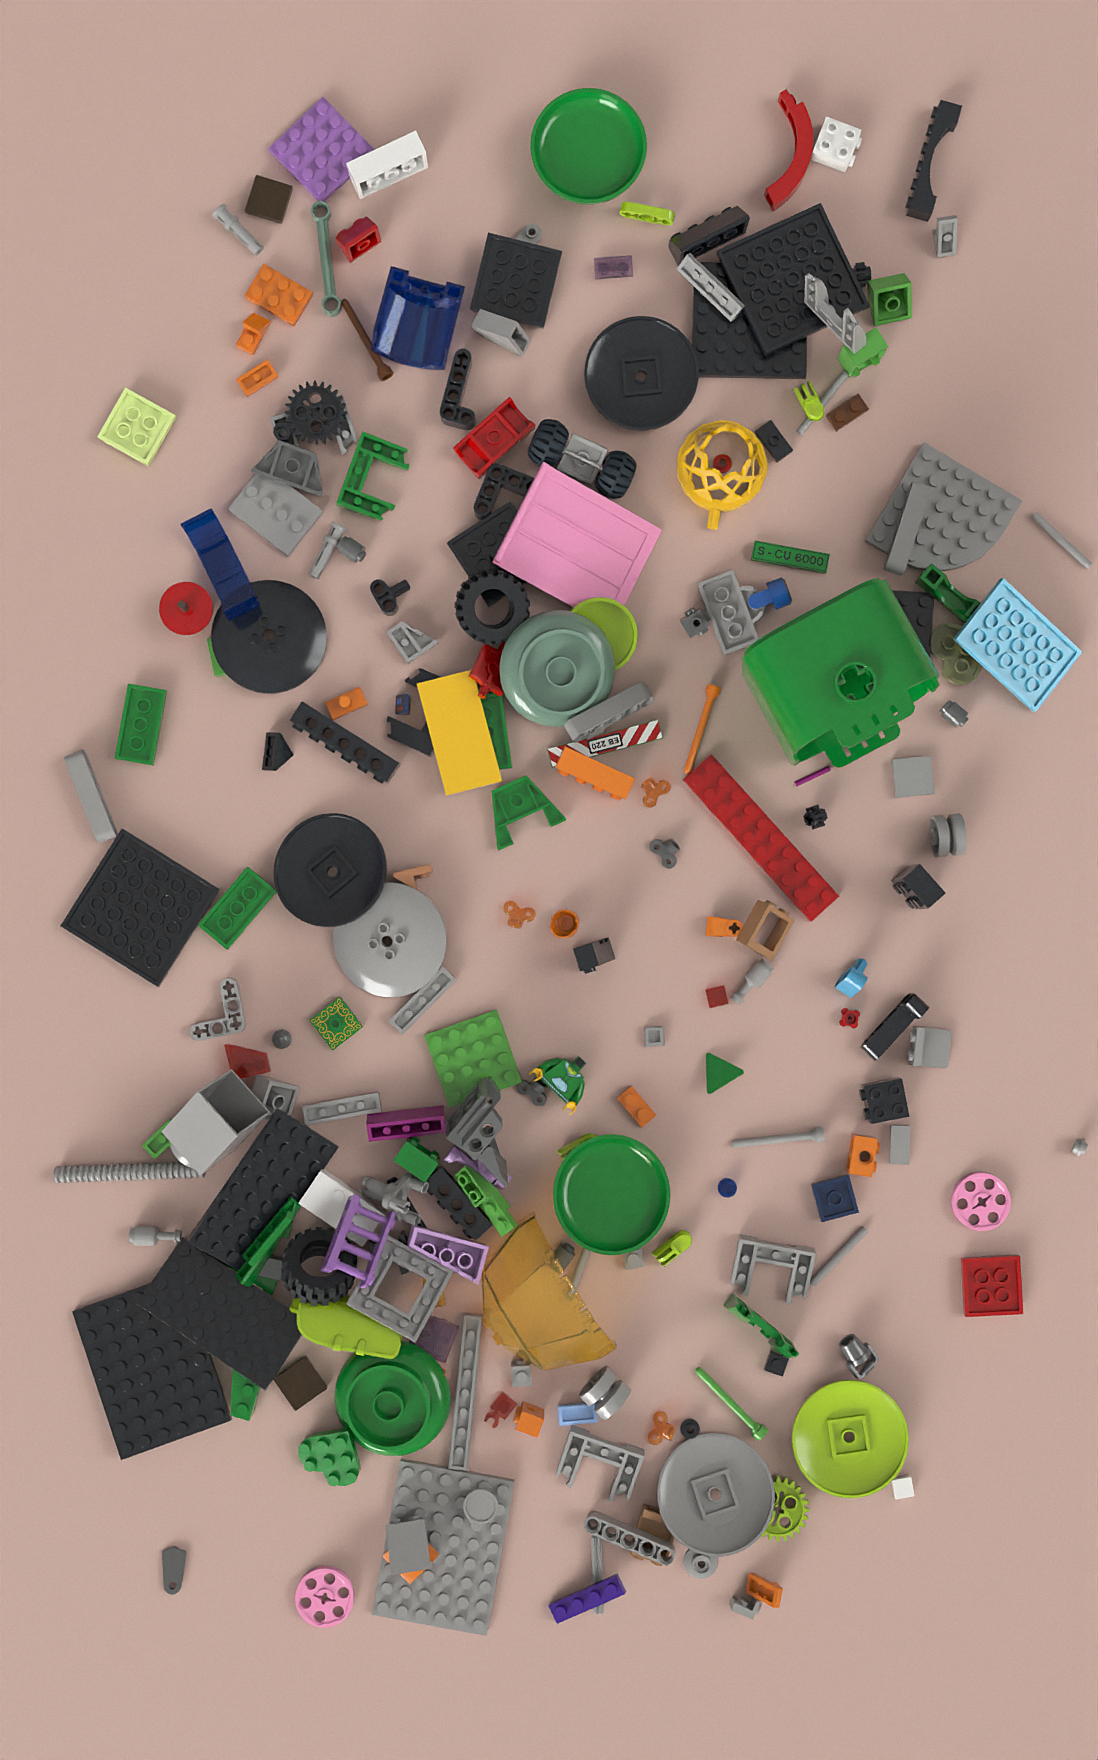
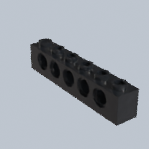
[290,701,401,784]

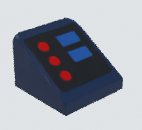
[395,694,411,715]

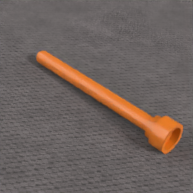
[684,684,722,774]

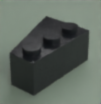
[572,937,615,974]

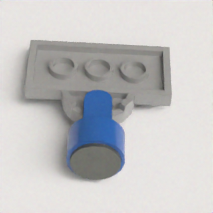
[697,570,793,656]

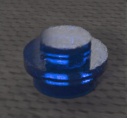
[717,1178,737,1198]

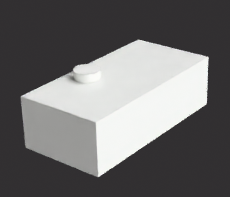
[346,131,428,199]
[299,1169,386,1247]

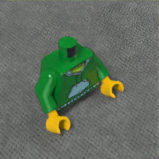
[528,1055,587,1115]

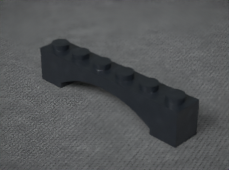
[905,100,962,222]

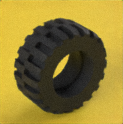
[454,569,530,645]
[281,1227,358,1306]

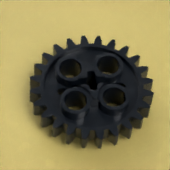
[284,380,348,445]

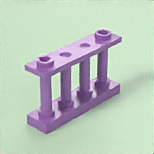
[320,1194,396,1288]

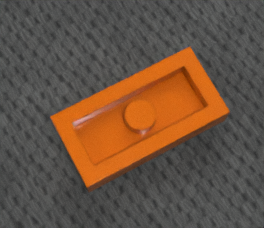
[236,359,279,397]
[617,1085,656,1128]

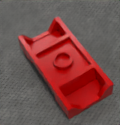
[453,397,535,479]

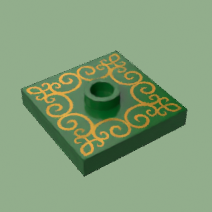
[309,997,364,1050]

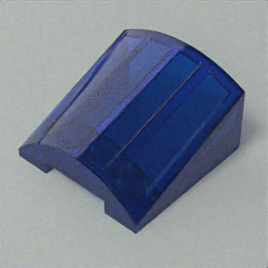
[371,266,465,370]

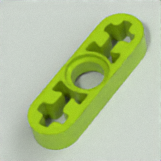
[619,202,675,226]

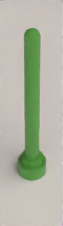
[695,1367,768,1441]

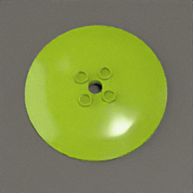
[792,1380,909,1498]

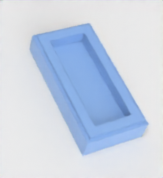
[558,1402,598,1426]

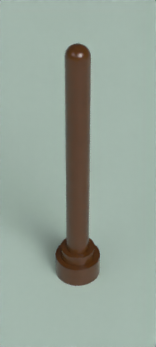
[341,299,394,381]

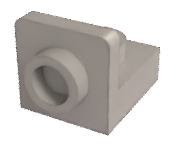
[511,1358,532,1387]
[729,1596,762,1620]

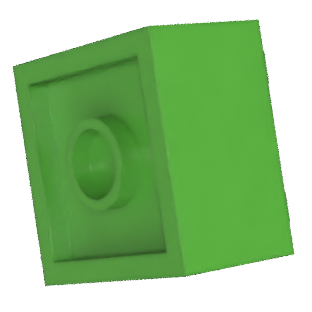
[837,327,888,378]

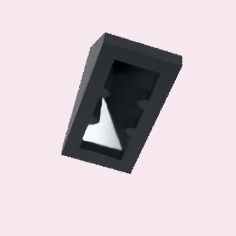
[262,732,294,771]

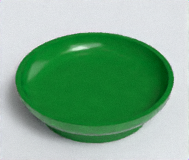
[530,88,647,205]
[553,1134,671,1255]
[334,1341,451,1456]

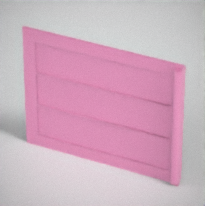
[492,462,662,607]

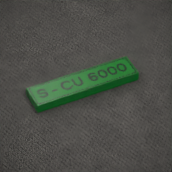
[751,540,830,574]

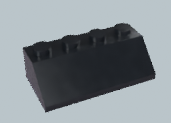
[668,206,750,266]

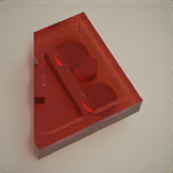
[224,1044,271,1079]

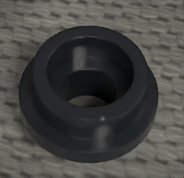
[680,1418,700,1439]

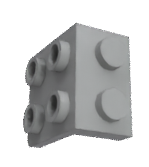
[907,1026,951,1068]

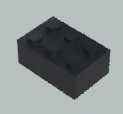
[891,864,946,909]

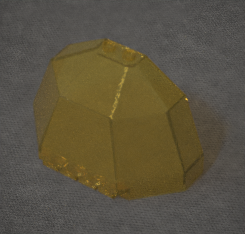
[482,1212,617,1371]

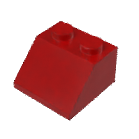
[335,216,381,263]

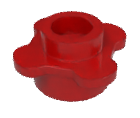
[839,1008,860,1029]

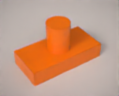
[325,687,368,720]
[745,1573,783,1608]

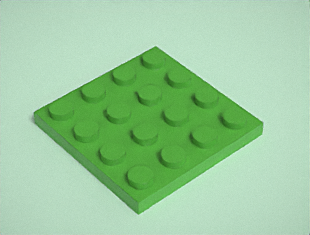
[424,1009,522,1108]

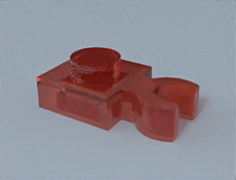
[484,1391,517,1428]

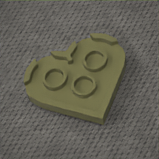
[930,623,982,686]

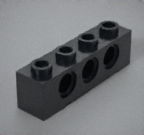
[426,1165,493,1241]

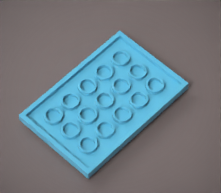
[953,578,1082,712]

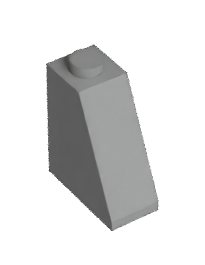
[471,309,531,357]

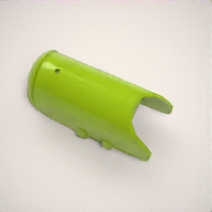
[289,1294,402,1359]

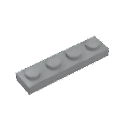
[676,253,745,322]
[389,967,457,1035]
[302,1092,382,1125]

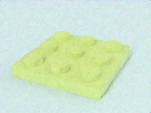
[97,387,176,466]

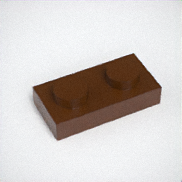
[826,393,869,432]

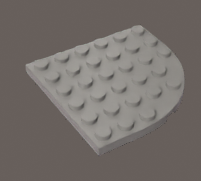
[865,443,1022,571]

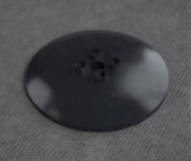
[584,316,699,431]
[211,580,327,694]
[273,813,387,927]

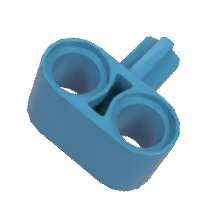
[835,958,868,998]

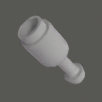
[731,959,774,1004]
[129,1226,182,1246]

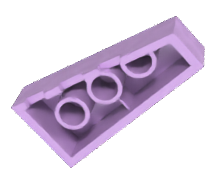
[407,1224,489,1285]

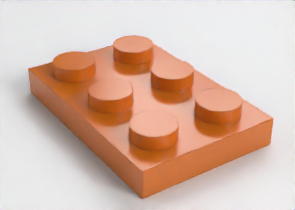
[244,264,314,327]

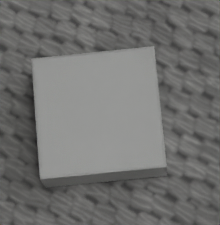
[644,1026,665,1047]

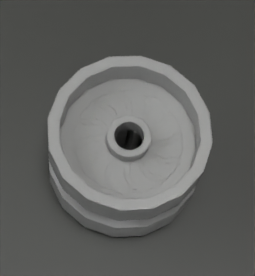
[929,813,967,857]

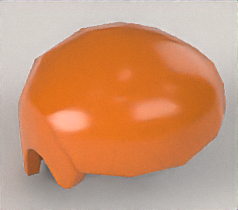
[549,909,579,939]

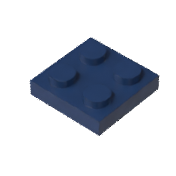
[811,1174,859,1222]

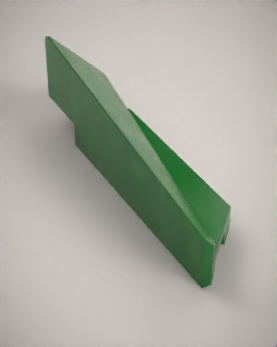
[235,1197,301,1287]

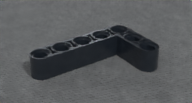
[474,463,534,520]

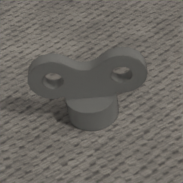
[650,838,680,869]
[517,1077,547,1106]

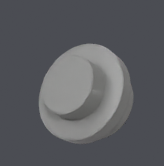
[1072,1138,1088,1157]

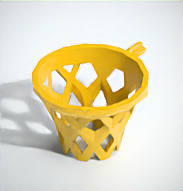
[677,420,768,530]

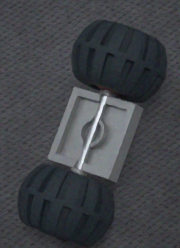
[528,419,637,499]

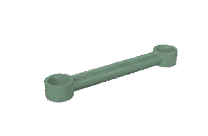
[311,201,342,317]

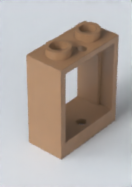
[736,900,794,961]

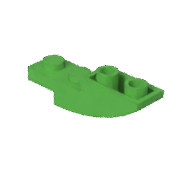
[453,1165,518,1237]

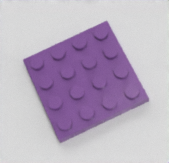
[268,97,375,202]

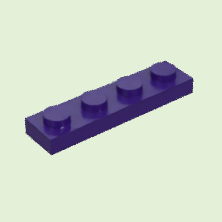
[549,1573,626,1624]

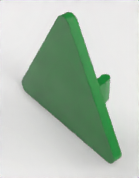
[706,1053,744,1094]

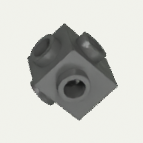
[680,607,711,638]

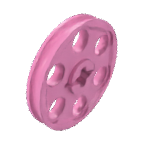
[951,1172,1011,1231]
[295,1566,354,1628]

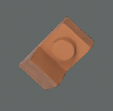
[393,864,433,890]

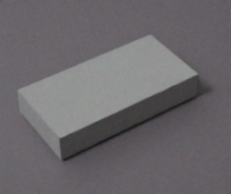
[889,1125,911,1165]

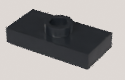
[755,420,793,463]

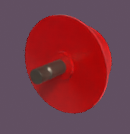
[159,582,213,636]

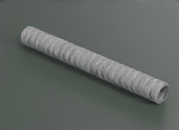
[54,1161,206,1183]

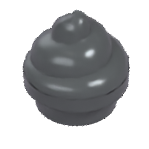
[272,1029,292,1049]

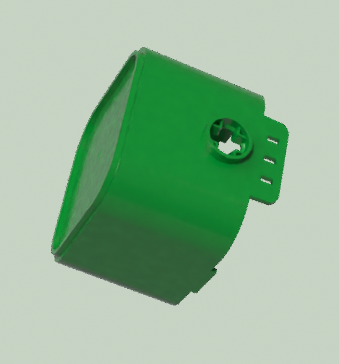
[742,578,940,768]

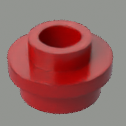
[713,454,732,474]

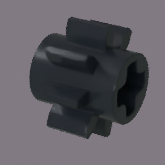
[852,262,871,287]
[803,805,828,830]

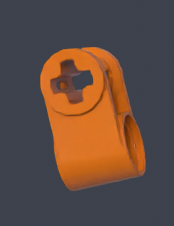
[705,916,743,937]

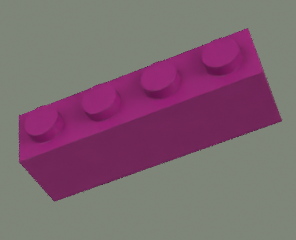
[366,1105,446,1142]

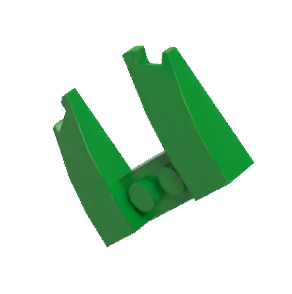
[336,431,409,521]
[724,1294,799,1358]

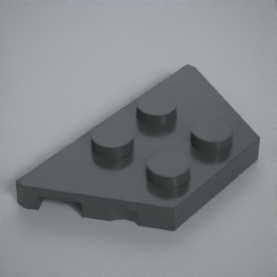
[251,440,323,497]

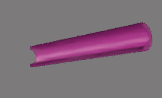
[794,766,831,787]

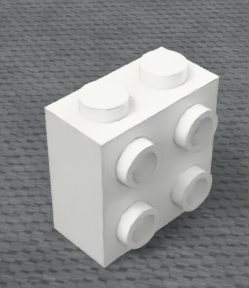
[810,116,863,173]

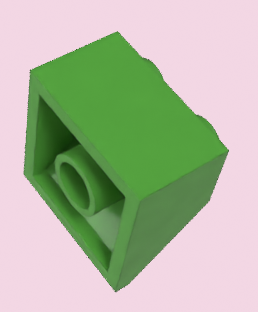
[867,273,912,326]

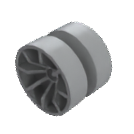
[579,1366,631,1420]

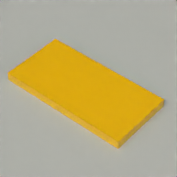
[417,670,502,796]

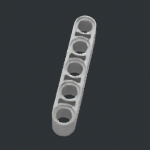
[883,481,931,576]
[564,682,655,743]
[64,749,118,843]
[584,1511,676,1565]

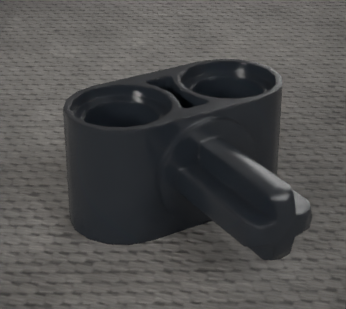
[370,579,410,616]

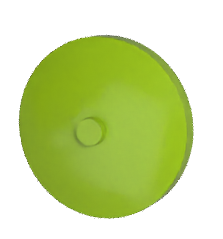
[570,597,638,671]

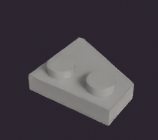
[386,621,438,664]

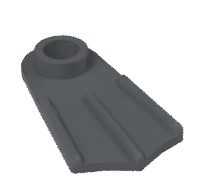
[162,1546,186,1595]

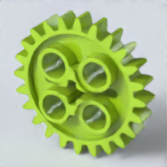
[761,1475,810,1542]

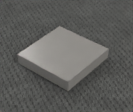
[891,756,935,798]

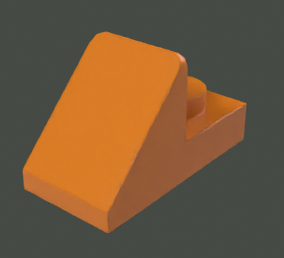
[236,312,271,355]

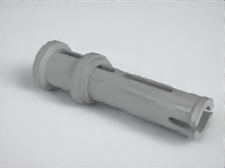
[212,204,264,256]
[308,521,347,579]

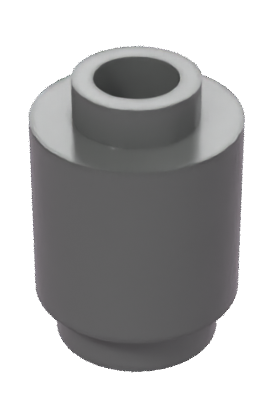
[337,536,366,563]
[939,700,969,728]
[548,1242,575,1273]

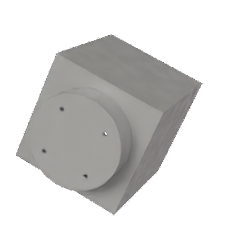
[161,1069,270,1176]

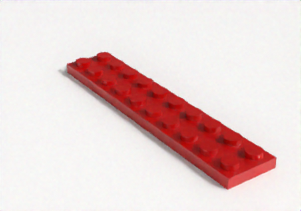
[683,754,840,922]

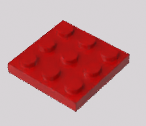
[961,1255,1024,1317]

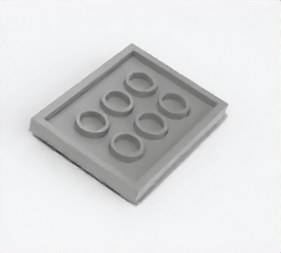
[228,473,323,557]

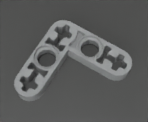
[190,978,246,1041]

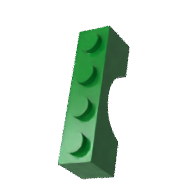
[915,563,980,623]

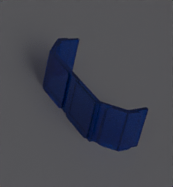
[180,508,260,621]

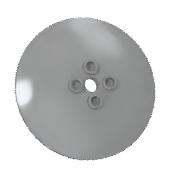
[333,882,447,997]
[657,1433,775,1557]

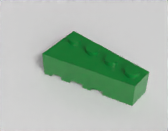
[230,1369,261,1421]

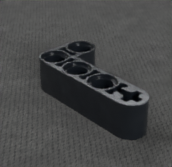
[440,348,476,430]
[860,993,929,1061]

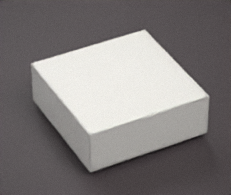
[892,1475,915,1499]

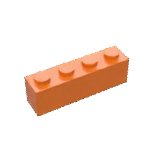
[555,746,635,801]

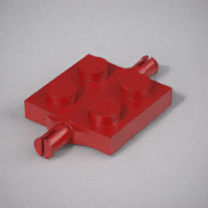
[469,641,506,699]

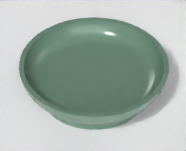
[500,610,615,727]

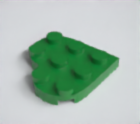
[298,1427,361,1486]

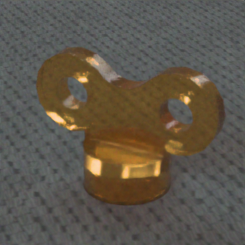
[641,777,671,808]
[503,901,536,929]
[648,1411,676,1445]

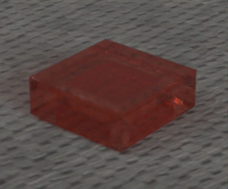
[705,985,728,1008]

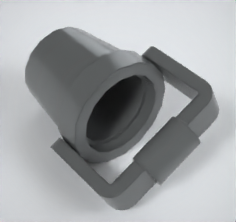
[839,1334,879,1379]

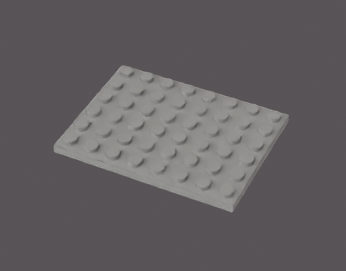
[372,1459,515,1636]

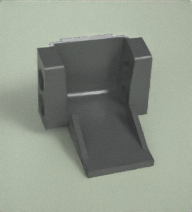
[446,1077,508,1187]

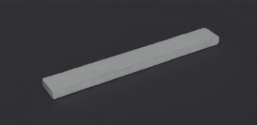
[448,1313,483,1471]

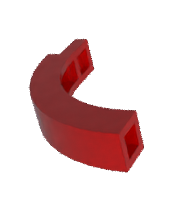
[764,89,813,212]

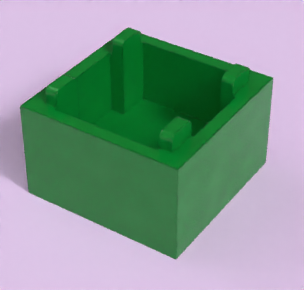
[393,1137,441,1182]

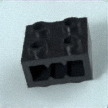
[859,1077,910,1124]

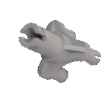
[360,1173,429,1226]

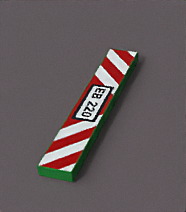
[547,720,663,768]

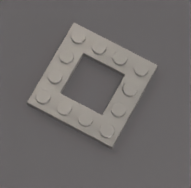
[347,1235,454,1343]

